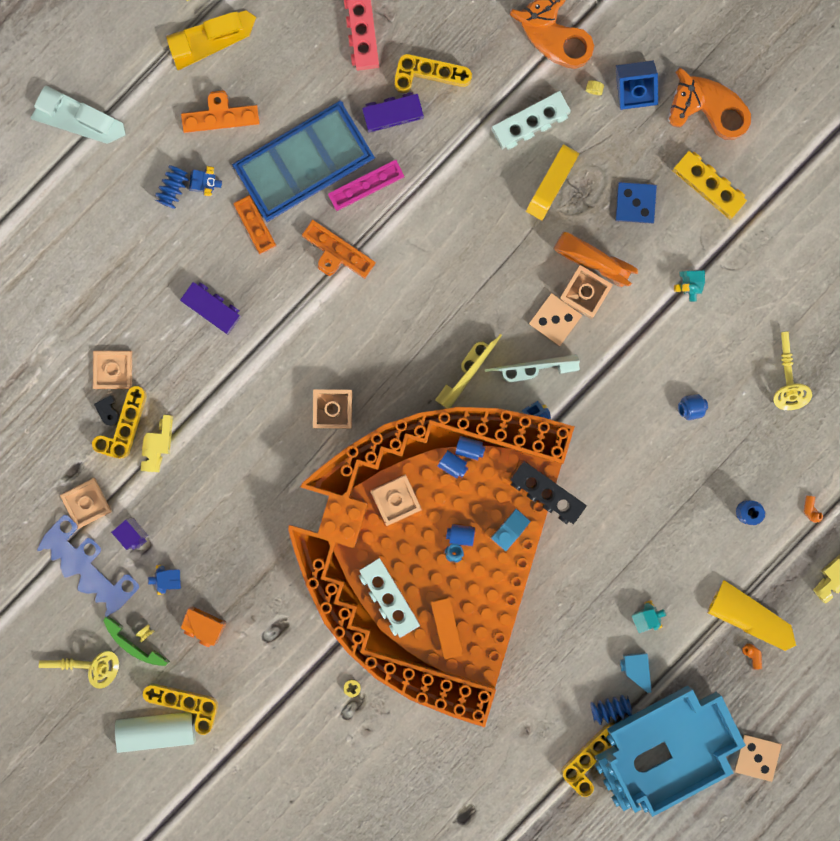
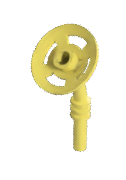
[773,331,812,410]
[39,651,119,689]

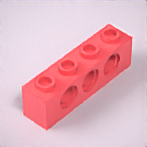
[344,0,379,71]

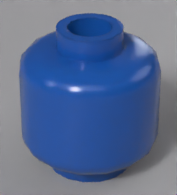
[678,394,708,421]

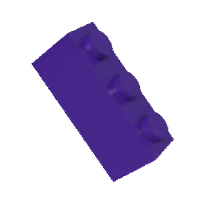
[362,92,424,133]
[180,282,241,335]
[111,518,148,550]

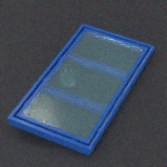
[232,100,375,222]

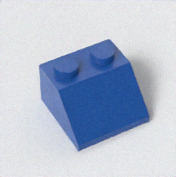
[616,60,658,110]

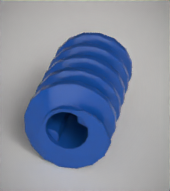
[155,165,189,209]
[736,500,766,525]
[590,695,632,725]

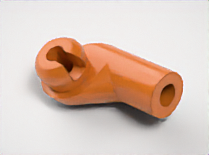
[804,495,823,523]
[742,644,762,670]

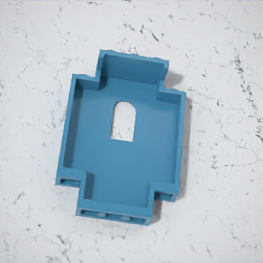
[594,686,746,817]

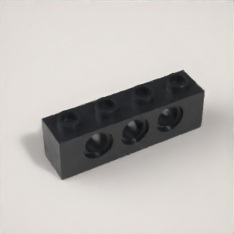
[509,460,587,525]

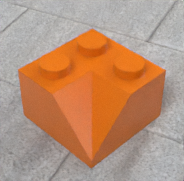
[181,606,227,647]

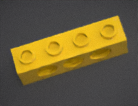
[672,151,747,220]

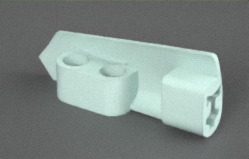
[30,85,126,144]
[485,354,580,383]

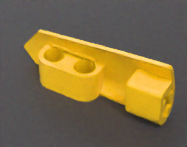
[166,10,256,71]
[707,580,796,651]

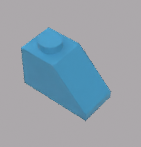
[491,509,531,551]
[620,652,652,693]

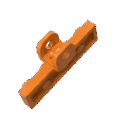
[181,90,260,133]
[302,220,376,279]

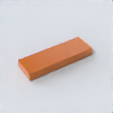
[233,195,276,254]
[431,598,463,660]

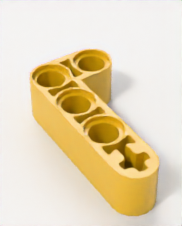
[395,54,472,93]
[526,144,580,221]
[92,386,147,459]
[143,684,218,735]
[562,723,615,797]

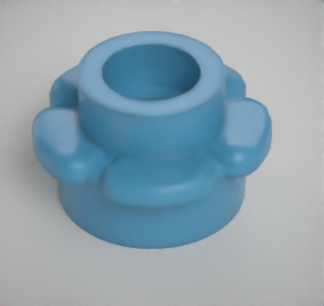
[445,544,464,563]

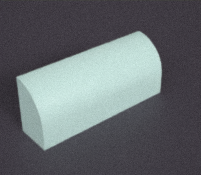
[115,712,196,753]

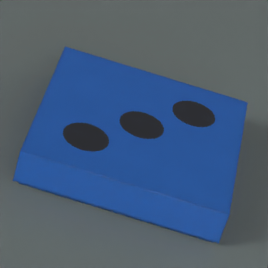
[615,182,657,224]

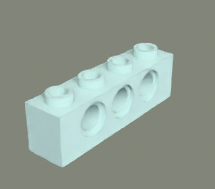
[492,91,571,150]
[358,558,420,638]

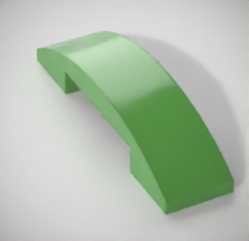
[103,616,170,666]

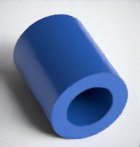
[455,436,486,461]
[437,450,468,479]
[446,524,475,547]

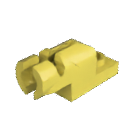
[141,415,173,472]
[813,554,840,604]

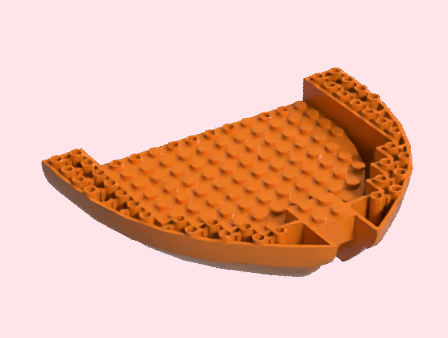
[288,407,575,727]

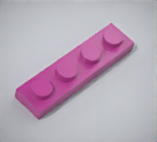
[328,160,405,212]

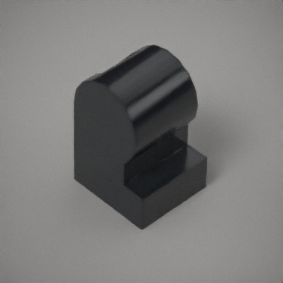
[94,395,120,426]

